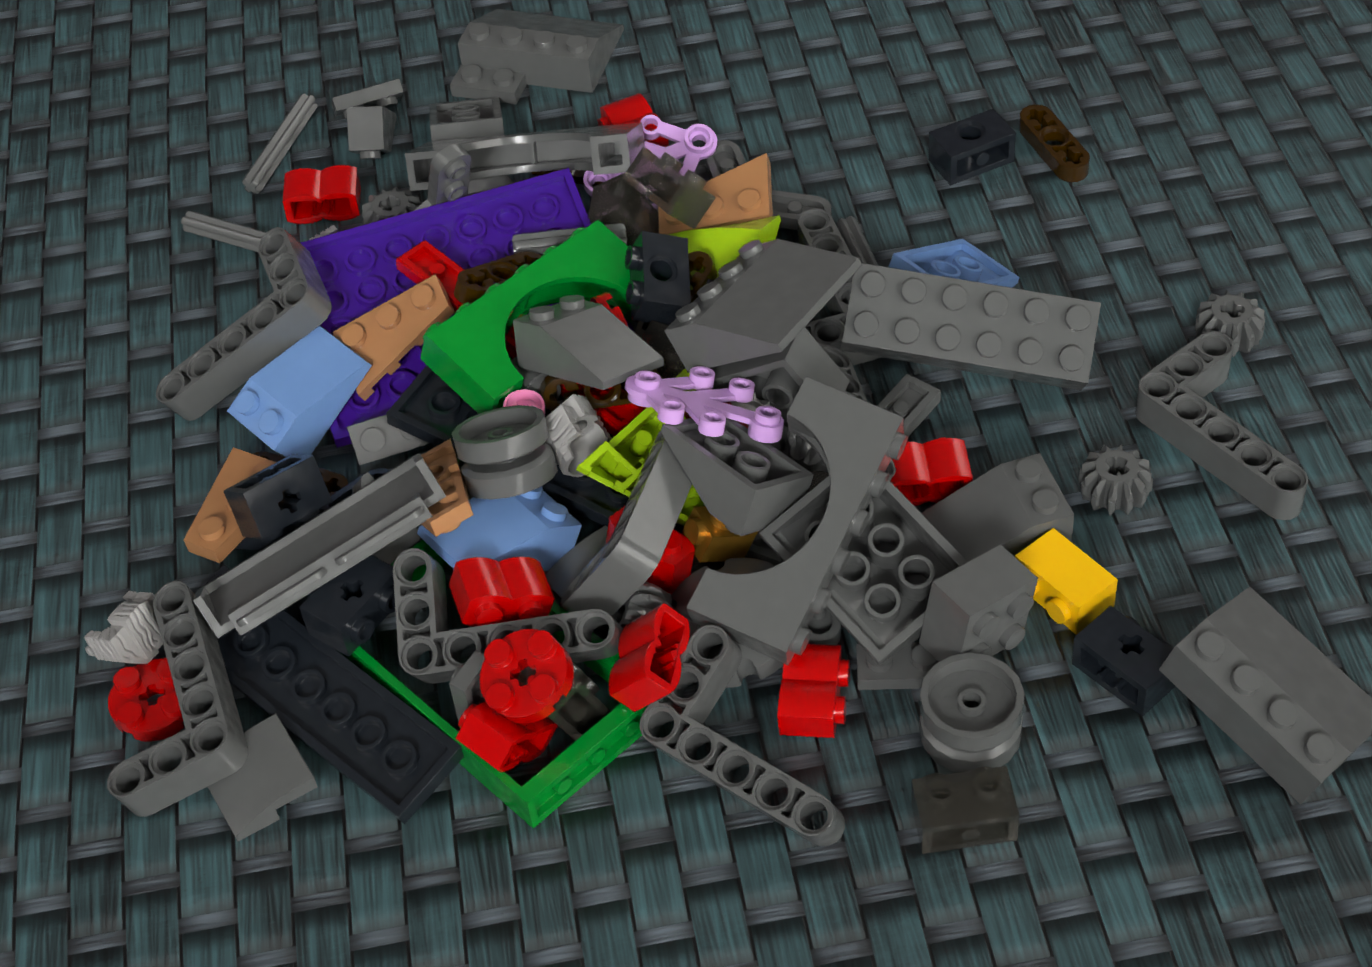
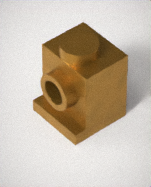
[681,506,759,563]

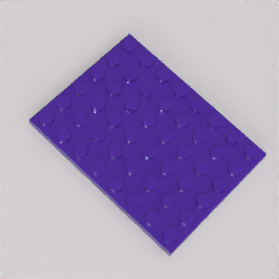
[301,168,635,448]

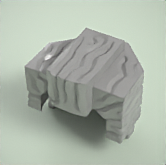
[545,394,612,478]
[83,591,163,664]

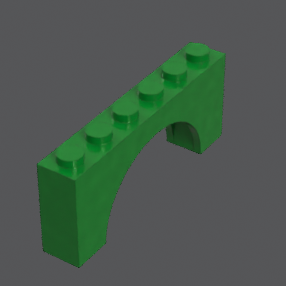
[420,220,632,414]

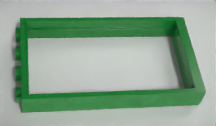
[336,540,648,829]

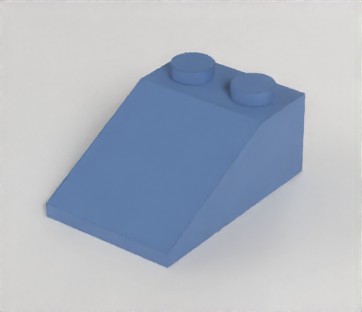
[888,239,1020,288]
[227,326,372,457]
[417,486,582,571]

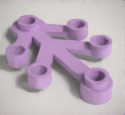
[583,115,717,215]
[625,366,784,443]

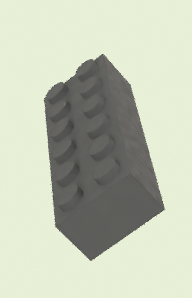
[840,263,1101,391]

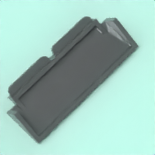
[193,453,447,638]

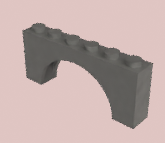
[405,122,646,191]
[686,377,908,666]

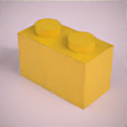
[1015,528,1118,635]

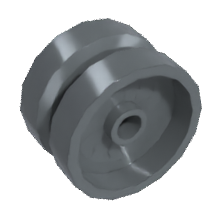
[452,405,558,500]
[919,652,1025,775]

